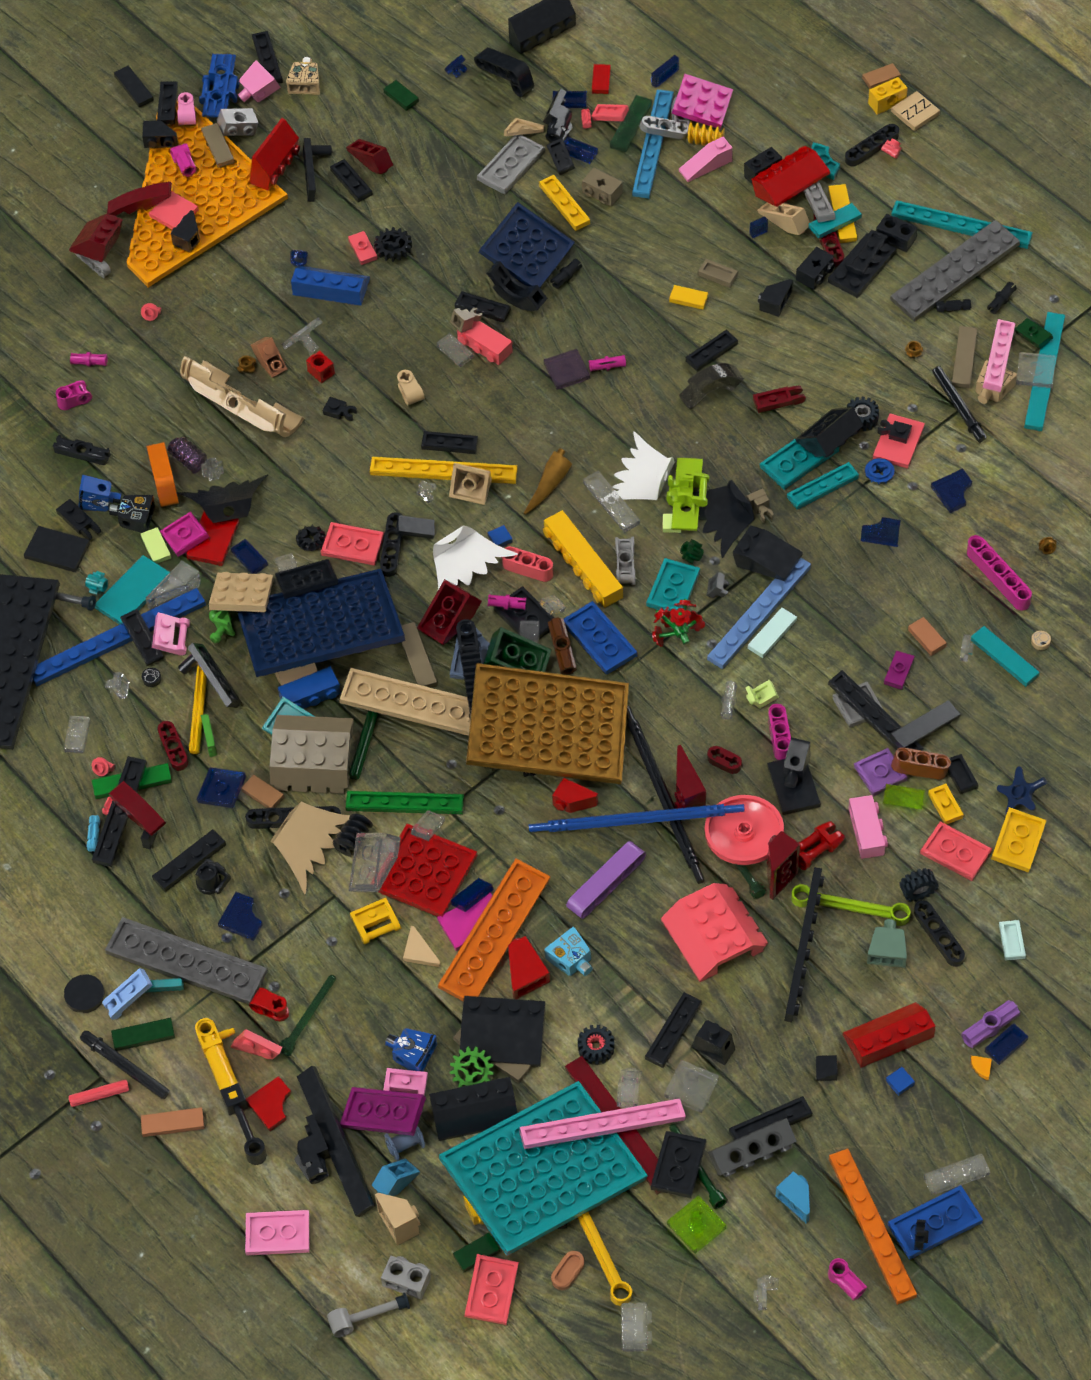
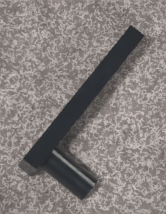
[302,138,332,202]
[178,643,242,708]

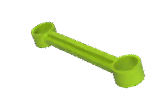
[791,884,911,926]

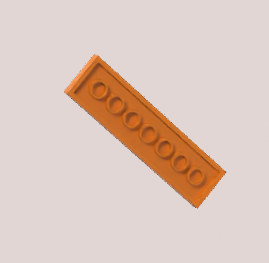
[438,858,550,1002]

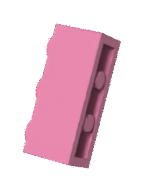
[848,795,888,859]

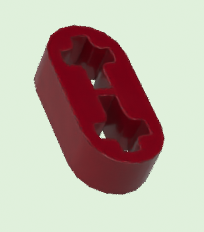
[707,746,742,774]

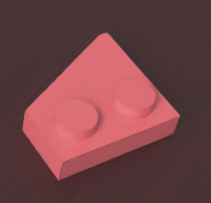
[231,1029,282,1060]

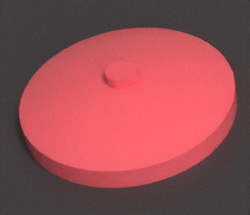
[705,795,784,865]

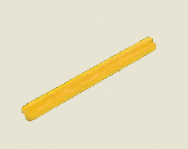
[189,664,207,754]

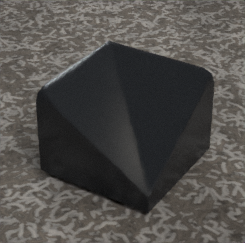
[816,1055,838,1081]

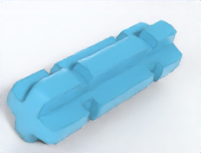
[87,815,100,852]

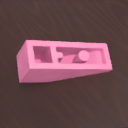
[679,137,732,182]

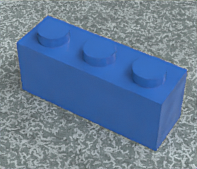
[278,666,341,709]

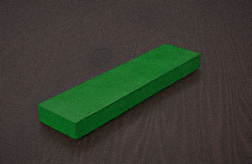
[92,763,172,799]

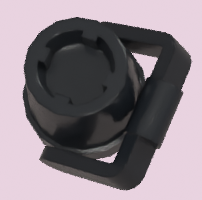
[195,859,231,895]

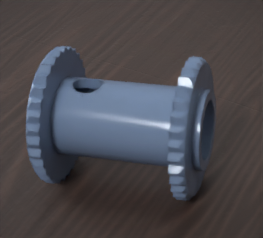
[384,1126,425,1161]

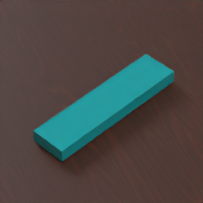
[787,462,859,510]
[970,626,1040,687]

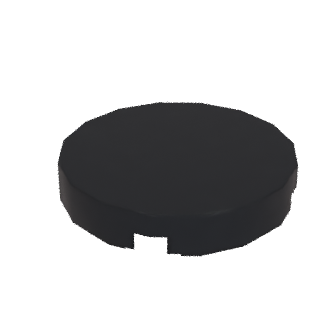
[64,974,105,1013]

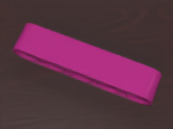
[967,535,1032,611]

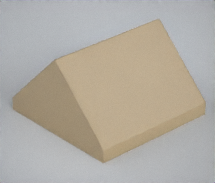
[449,463,492,505]

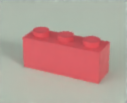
[457,321,513,365]

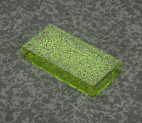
[883,784,925,810]

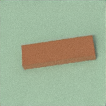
[141,1107,205,1137]

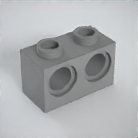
[381,1256,431,1300]

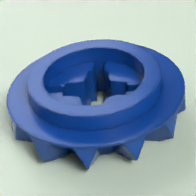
[865,458,895,485]

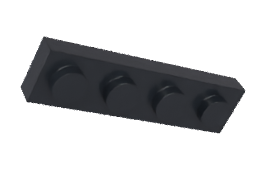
[152,829,226,892]

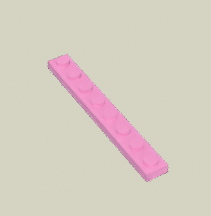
[519,1099,686,1149]

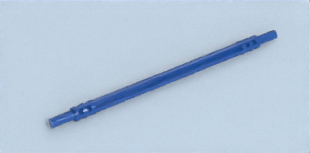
[529,804,745,832]

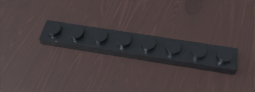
[784,867,825,1022]

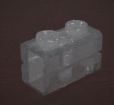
[621,1303,652,1352]

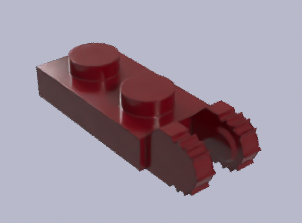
[753,385,806,413]

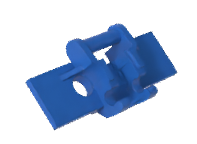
[199,54,240,117]

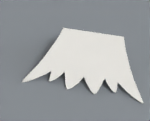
[601,432,675,502]
[433,525,518,589]

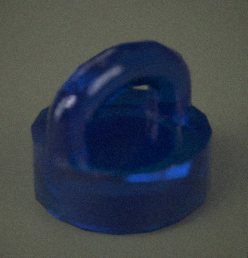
[290,250,308,267]

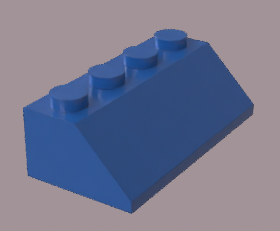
[291,266,370,306]

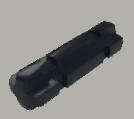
[936,299,971,312]

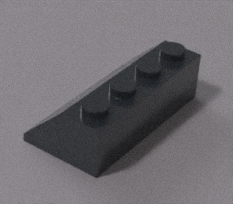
[508,0,576,54]
[429,1077,518,1141]

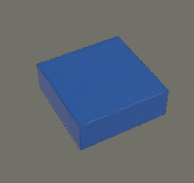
[487,525,513,547]
[886,1067,915,1096]

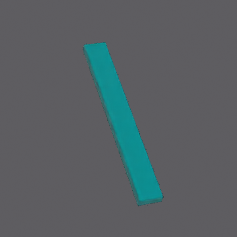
[891,200,1033,249]
[1024,312,1065,431]

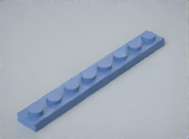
[707,558,811,669]

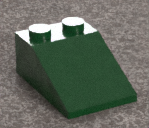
[483,627,552,672]

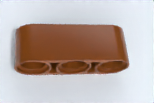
[891,748,951,780]

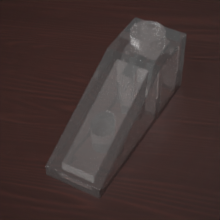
[146,561,201,610]

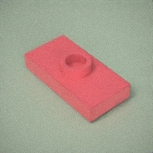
[591,104,629,121]
[348,231,377,265]

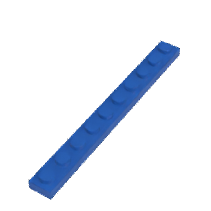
[33,588,206,687]

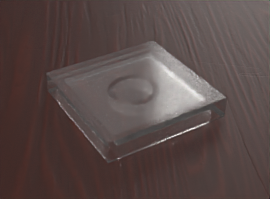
[1016,352,1056,388]

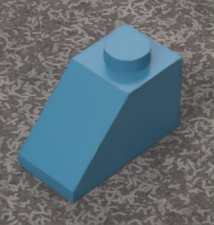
[371,1159,420,1196]
[775,1171,810,1223]

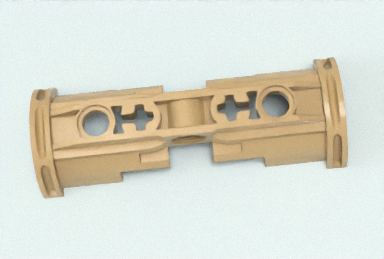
[180,356,305,437]

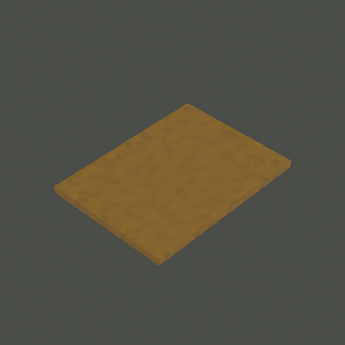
[466,663,629,784]

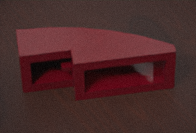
[109,781,166,836]

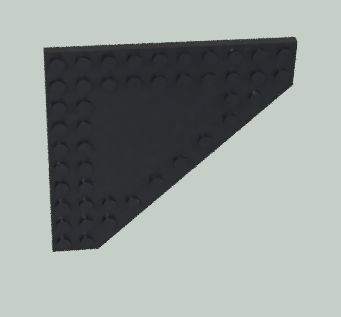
[0,574,60,750]

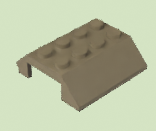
[270,715,354,794]

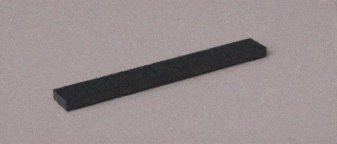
[297,1066,375,1217]

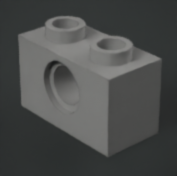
[217,108,258,136]

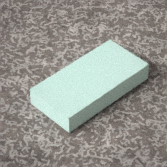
[999,920,1026,961]

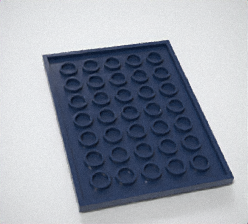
[237,569,406,677]

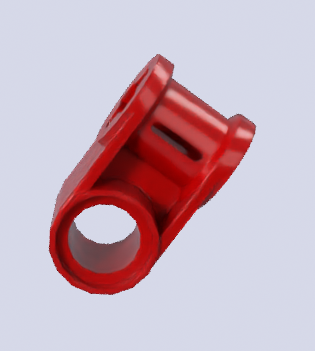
[249,988,289,1022]

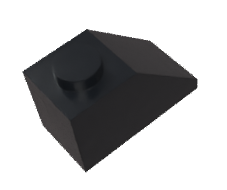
[757,279,793,317]

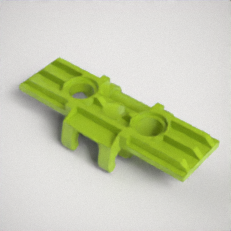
[666,458,710,531]

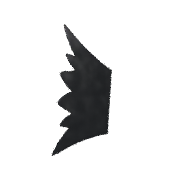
[177,474,268,523]
[687,480,755,558]

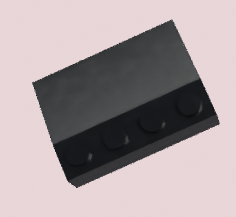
[459,996,546,1067]

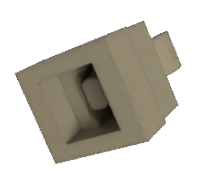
[450,308,483,333]
[746,488,773,523]

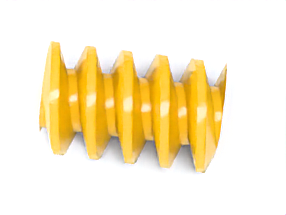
[687,121,725,146]

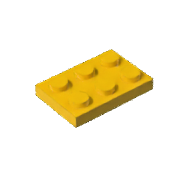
[991,807,1047,873]

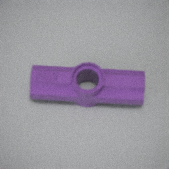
[961,1000,1020,1049]

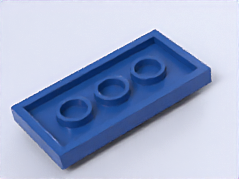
[564,601,637,675]
[888,1185,983,1260]

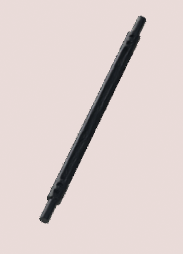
[626,706,705,884]

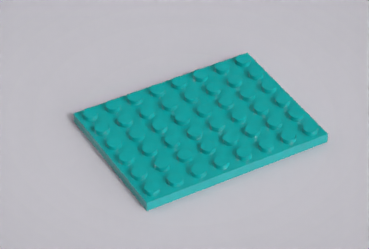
[439,1081,648,1256]

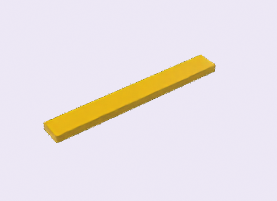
[370,457,518,484]

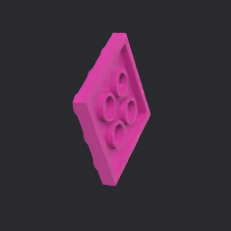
[671,74,733,129]

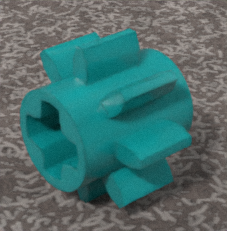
[85,571,108,595]

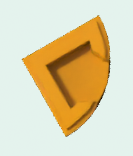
[971,1055,992,1080]

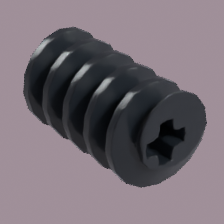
[333,814,373,857]

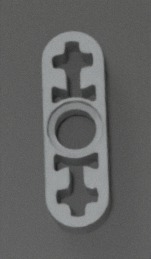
[75,253,111,278]

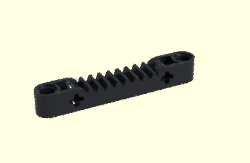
[457,619,481,719]

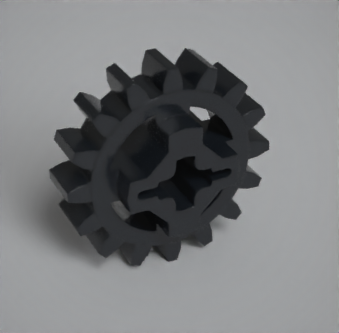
[374,227,412,262]

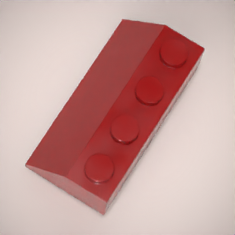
[250,118,300,190]
[751,146,830,207]
[842,1002,936,1068]

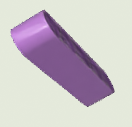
[566,841,646,919]

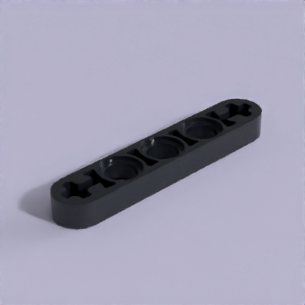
[245,806,341,829]

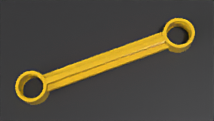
[577,1212,632,1306]

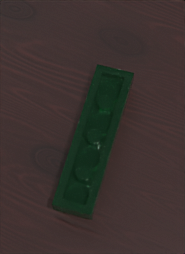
[610,95,652,152]

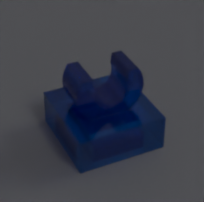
[444,54,467,78]

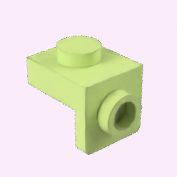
[746,680,779,709]

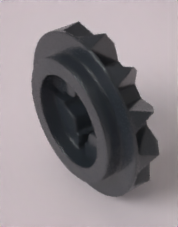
[296,524,326,551]

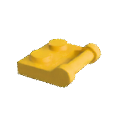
[350,897,401,945]

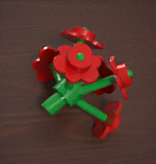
[652,599,705,647]

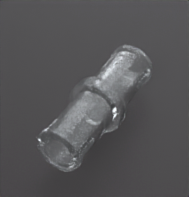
[720,681,738,719]

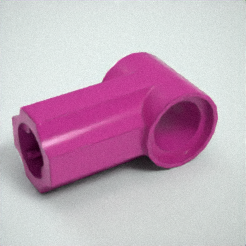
[170,143,196,177]
[828,1258,867,1301]

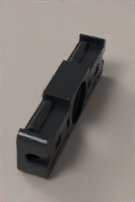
[53,435,111,465]

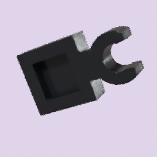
[322,397,357,421]
[877,420,912,444]
[914,1219,929,1251]

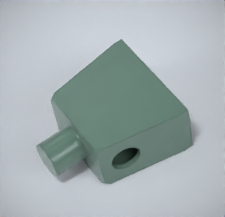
[867,919,907,968]

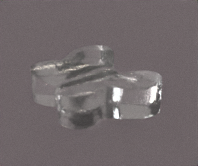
[416,480,436,503]

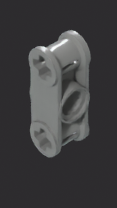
[615,537,635,585]

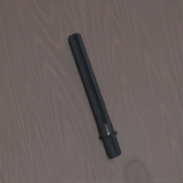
[932,366,987,442]
[80,1031,170,1099]

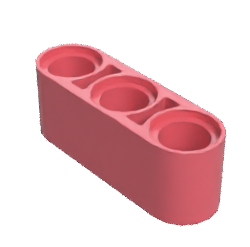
[502,546,553,582]

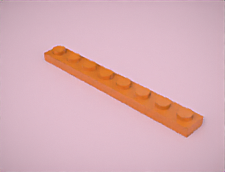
[829,1148,917,1305]

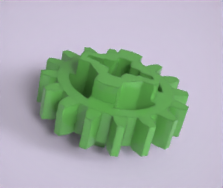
[450,1047,494,1087]

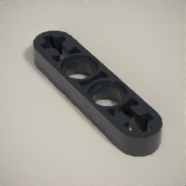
[845,124,899,167]
[380,512,403,577]
[914,900,965,967]

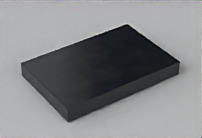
[24,526,90,573]
[275,559,339,599]
[493,586,555,642]
[767,759,821,815]
[650,1131,707,1199]

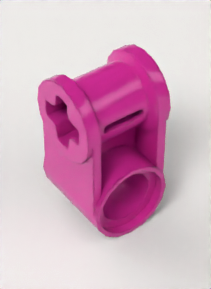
[56,380,92,410]

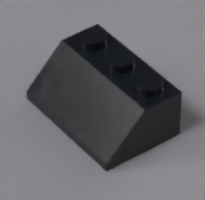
[795,407,863,457]

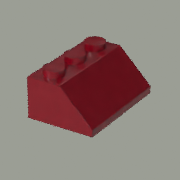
[69,214,123,262]
[767,831,800,900]

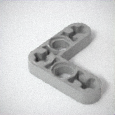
[639,97,689,139]

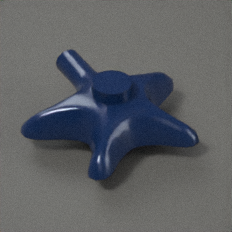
[997,766,1047,814]

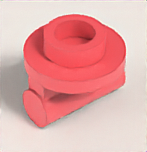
[881,138,902,159]
[141,303,161,321]
[92,757,115,776]

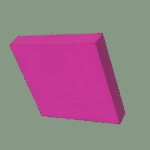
[160,511,209,557]

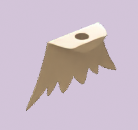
[271,801,350,894]

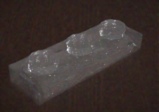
[924,1154,990,1195]

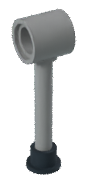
[327,1292,410,1338]

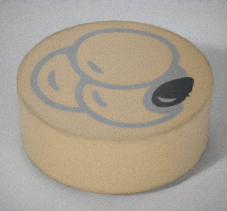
[1031,631,1051,650]

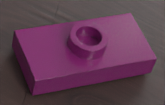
[884,650,915,690]

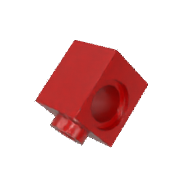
[306,351,335,384]

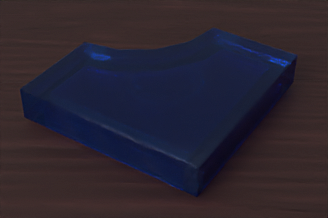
[931,469,972,513]
[861,517,901,547]
[218,892,263,941]

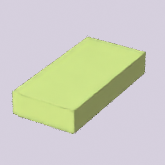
[140,527,171,564]

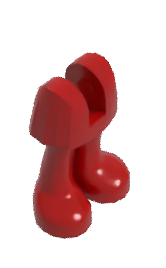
[792,821,845,870]

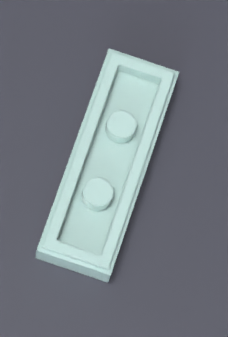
[748,608,797,658]

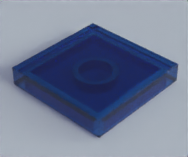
[196,767,246,808]

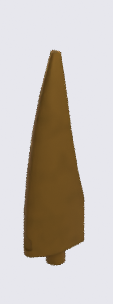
[524,448,572,515]

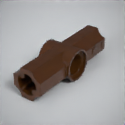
[548,617,577,675]

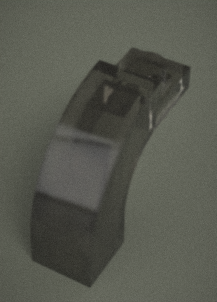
[679,363,744,409]

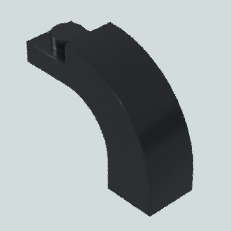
[486,261,548,311]

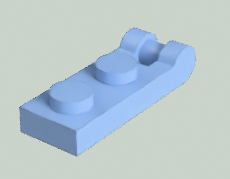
[102,968,152,1020]

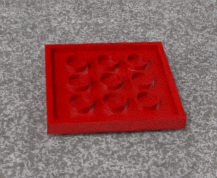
[371,824,478,917]

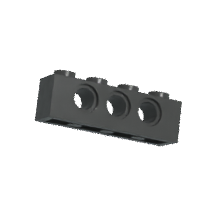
[708,1118,797,1177]

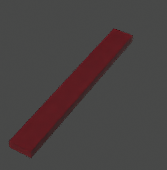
[565,1056,661,1195]

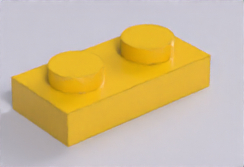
[928,784,964,825]

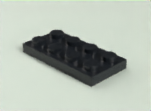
[828,233,897,298]

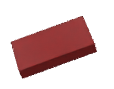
[592,64,611,94]

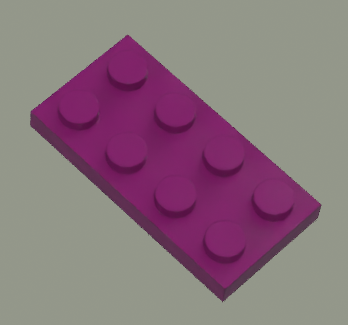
[340,1087,426,1136]

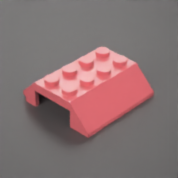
[661,883,768,982]

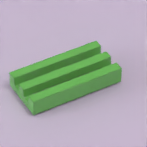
[201,714,217,757]

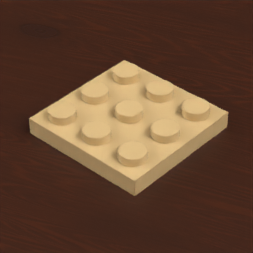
[209,572,273,612]

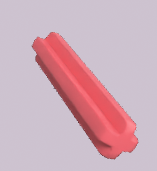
[69,1080,129,1107]

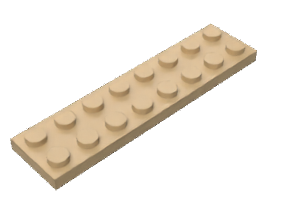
[340,668,470,736]

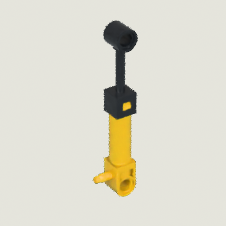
[195,1018,267,1165]

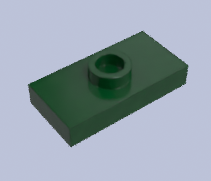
[1015,318,1053,349]

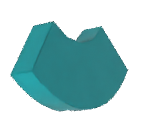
[811,142,840,180]

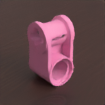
[178,92,196,125]

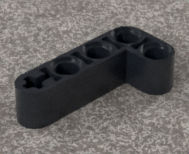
[474,47,535,97]

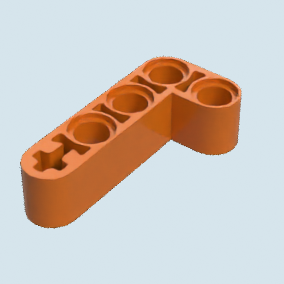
[146,442,179,507]

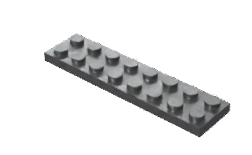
[890,220,1020,322]
[105,917,268,1004]

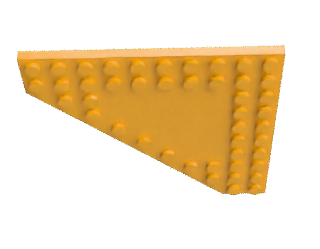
[127,100,288,288]

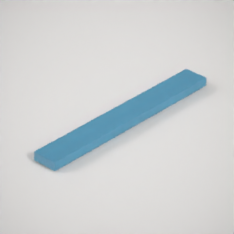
[632,89,674,199]

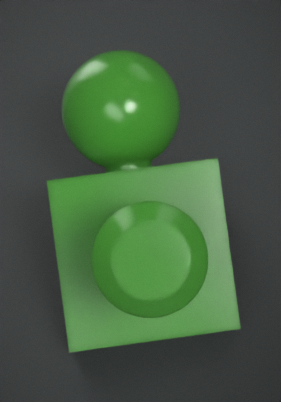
[209,610,235,643]

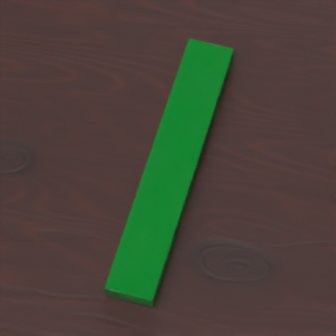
[345,791,464,815]

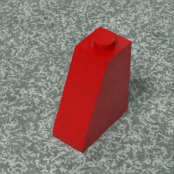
[508,936,550,999]

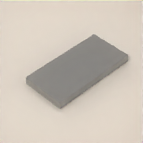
[477,135,545,195]

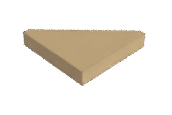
[504,118,545,136]
[403,926,440,967]

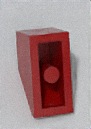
[552,778,598,813]

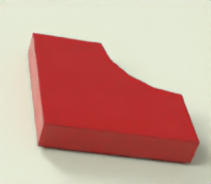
[246,1076,291,1131]

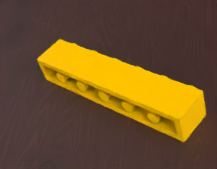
[543,510,623,608]

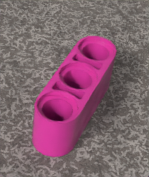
[768,704,791,760]

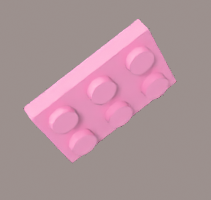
[245,1210,310,1256]

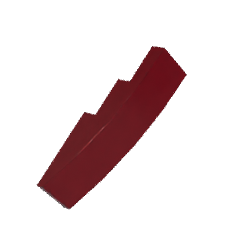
[107,181,172,216]

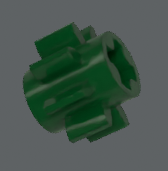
[680,539,704,564]

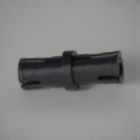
[550,258,582,289]
[987,282,1017,314]

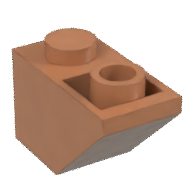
[250,337,287,377]

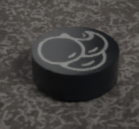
[142,668,161,687]

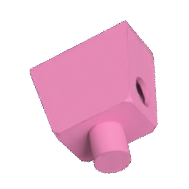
[238,60,281,102]

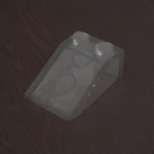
[349,833,401,892]

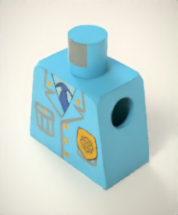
[544,927,593,976]

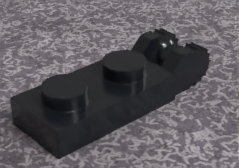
[56,499,101,540]

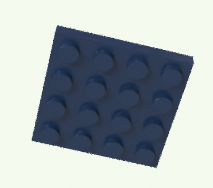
[478,202,575,288]

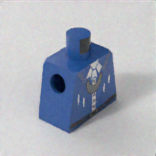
[79,475,122,511]
[385,1028,437,1072]

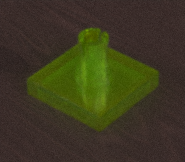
[667,1195,726,1254]

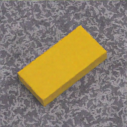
[669,285,708,310]

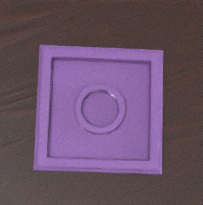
[854,748,907,796]

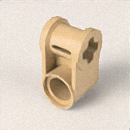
[397,370,425,406]

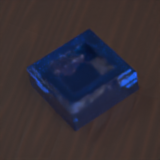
[749,216,768,238]

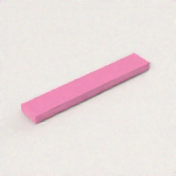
[983,319,1015,392]

